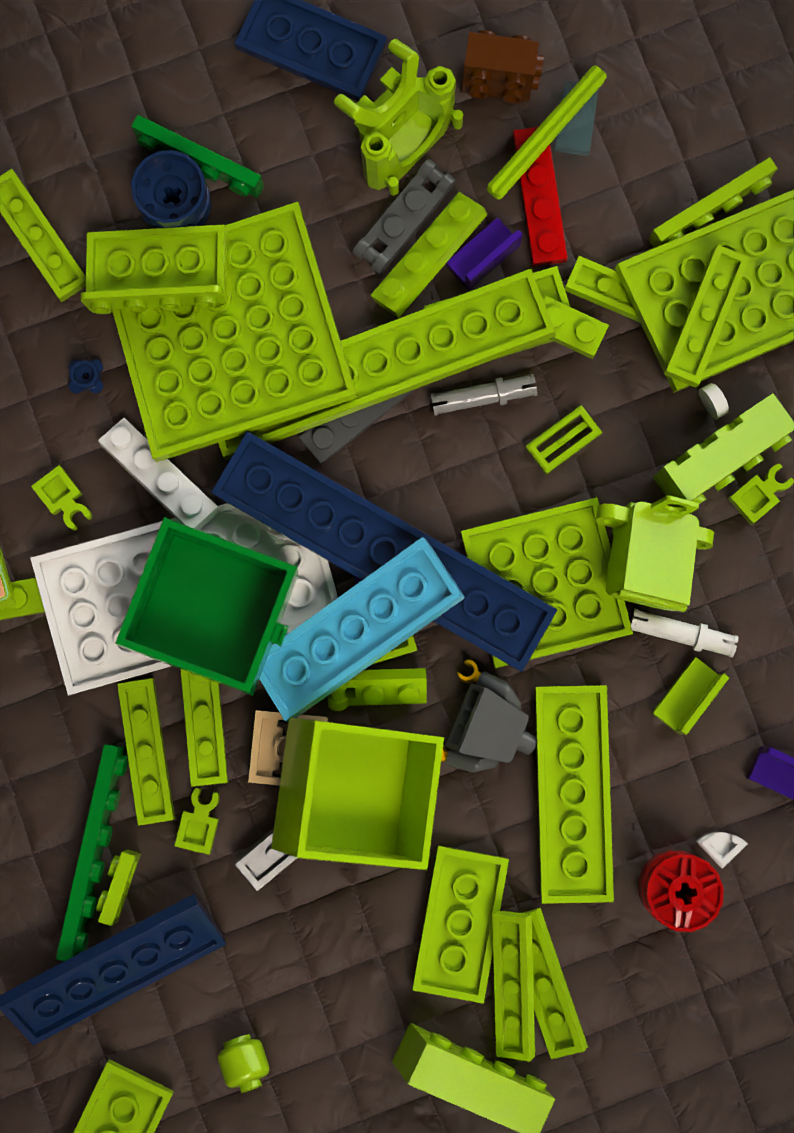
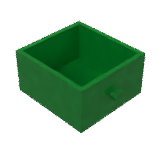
[115,518,299,696]

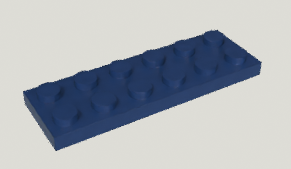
[0,894,226,1045]

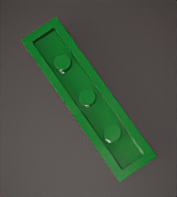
[131,115,264,198]

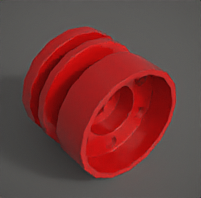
[638,850,724,932]

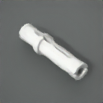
[631,608,739,658]

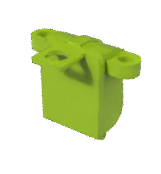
[596,495,714,612]

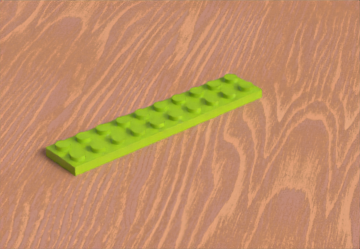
[219,269,556,460]

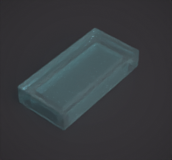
[555,81,599,156]

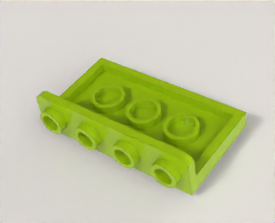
[81,225,227,314]

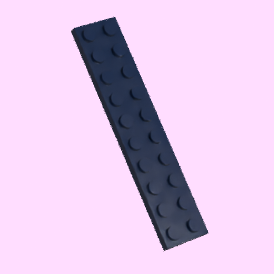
[211,431,557,672]

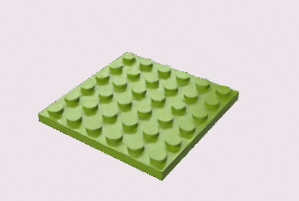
[112,202,358,462]

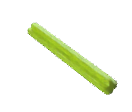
[487,66,607,200]

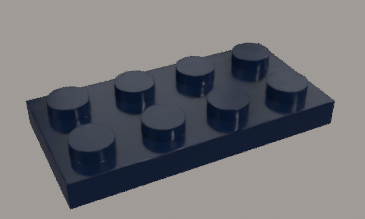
[234,0,388,101]

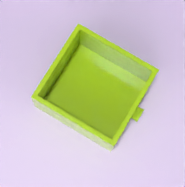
[271,717,444,870]

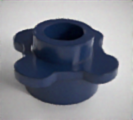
[68,359,103,394]

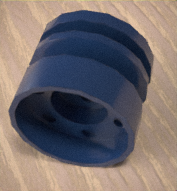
[131,150,212,229]

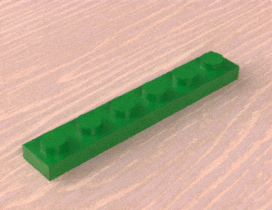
[56,744,128,961]

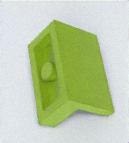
[651,657,729,735]

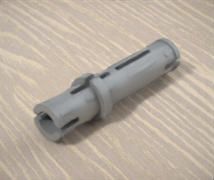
[430,374,537,416]

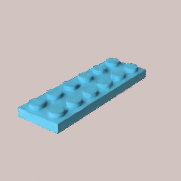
[260,537,465,722]

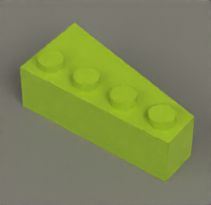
[653,393,794,507]
[392,1022,555,1133]

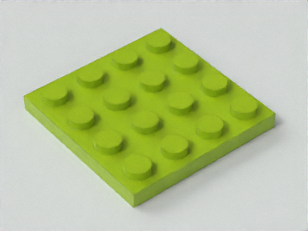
[460,497,633,669]

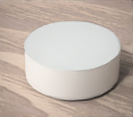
[699,383,729,420]

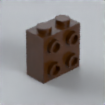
[462,30,544,104]

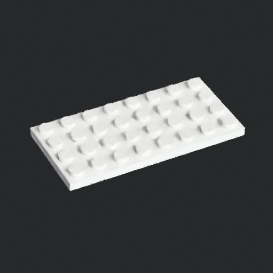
[30,503,338,695]

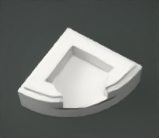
[695,832,748,869]

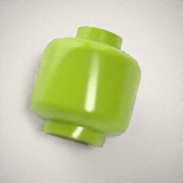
[217,1034,270,1093]

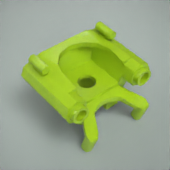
[334,38,463,195]

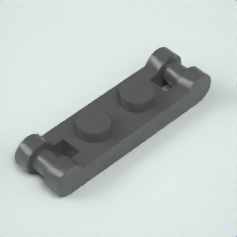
[352,158,456,275]

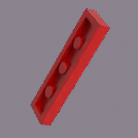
[513,127,568,267]

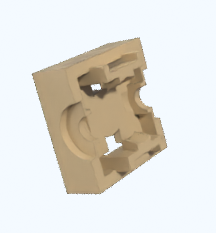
[248,710,328,785]

